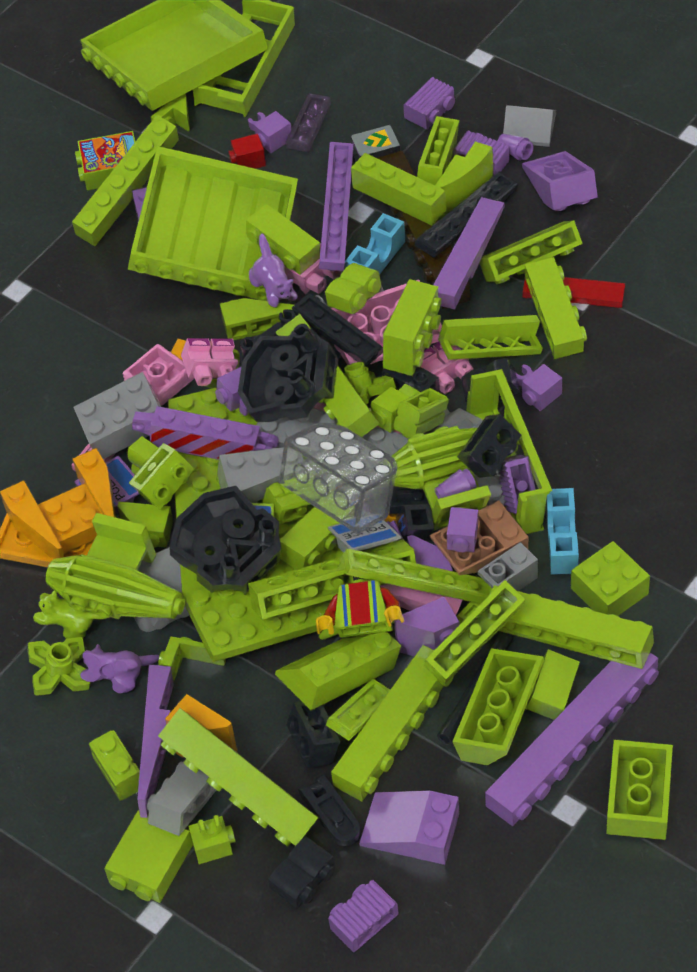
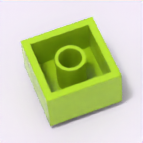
[571,541,650,616]

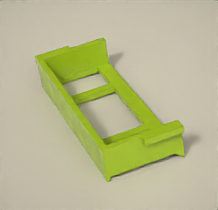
[193,0,295,117]
[466,369,552,534]

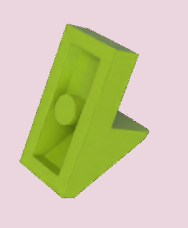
[151,93,190,131]

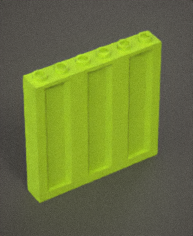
[128,146,298,301]

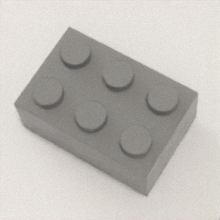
[74,372,161,459]

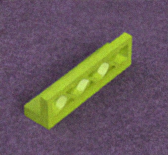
[438,315,543,360]

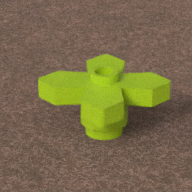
[344,362,396,404]
[28,637,90,695]

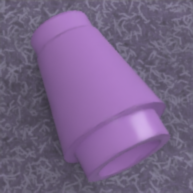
[498,134,533,160]
[434,468,477,499]

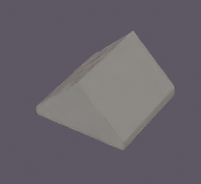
[503,105,556,147]

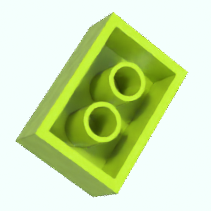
[383,279,441,376]
[606,740,673,840]

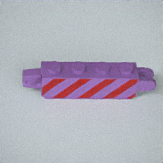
[132,406,279,460]

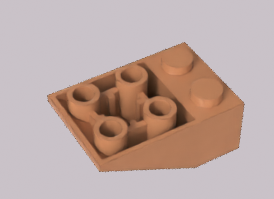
[430,500,529,575]

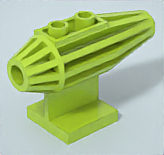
[384,426,520,531]
[46,513,185,619]

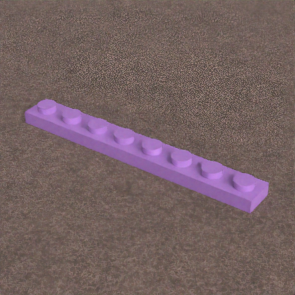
[319,142,353,271]

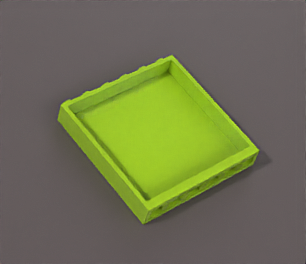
[80,0,268,111]

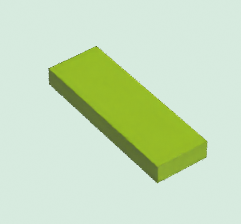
[326,679,390,740]

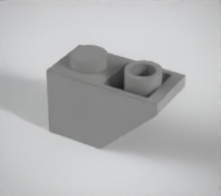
[478,542,538,591]

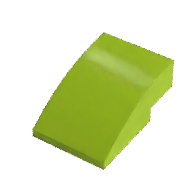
[435,141,493,221]

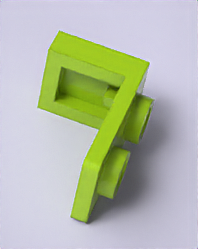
[158,636,226,680]

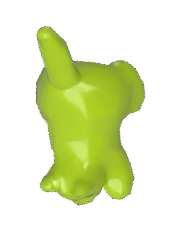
[33,590,110,638]

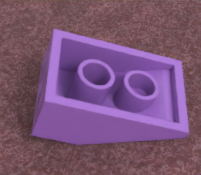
[522,151,598,211]
[360,791,459,865]

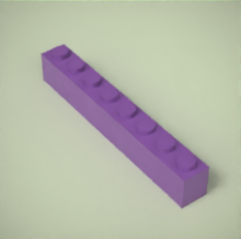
[485,653,659,826]

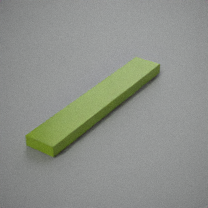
[343,549,492,604]

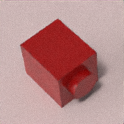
[228,134,266,169]

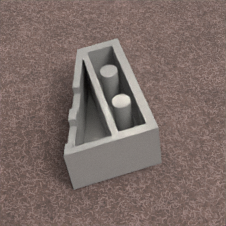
[217,446,303,503]

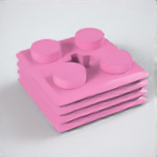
[123,344,194,406]

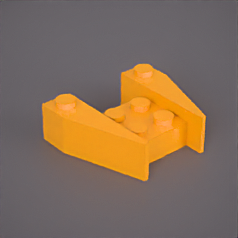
[0,448,116,559]

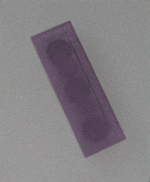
[286,93,331,152]

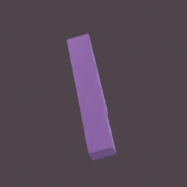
[434,197,504,309]
[137,665,174,818]

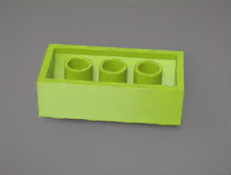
[275,631,401,710]
[453,648,544,765]

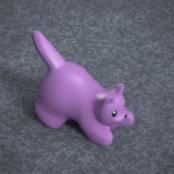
[249,234,298,307]
[80,644,159,693]

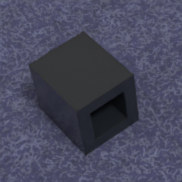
[396,504,434,541]

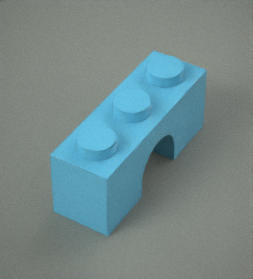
[345,213,405,275]
[546,488,579,575]

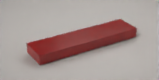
[523,277,625,308]

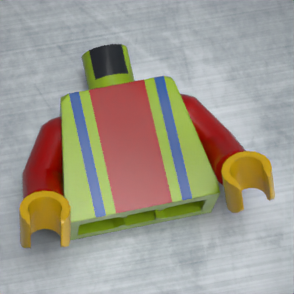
[316,576,405,638]

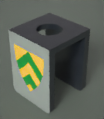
[351,125,400,163]

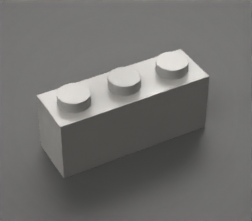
[147,761,216,836]

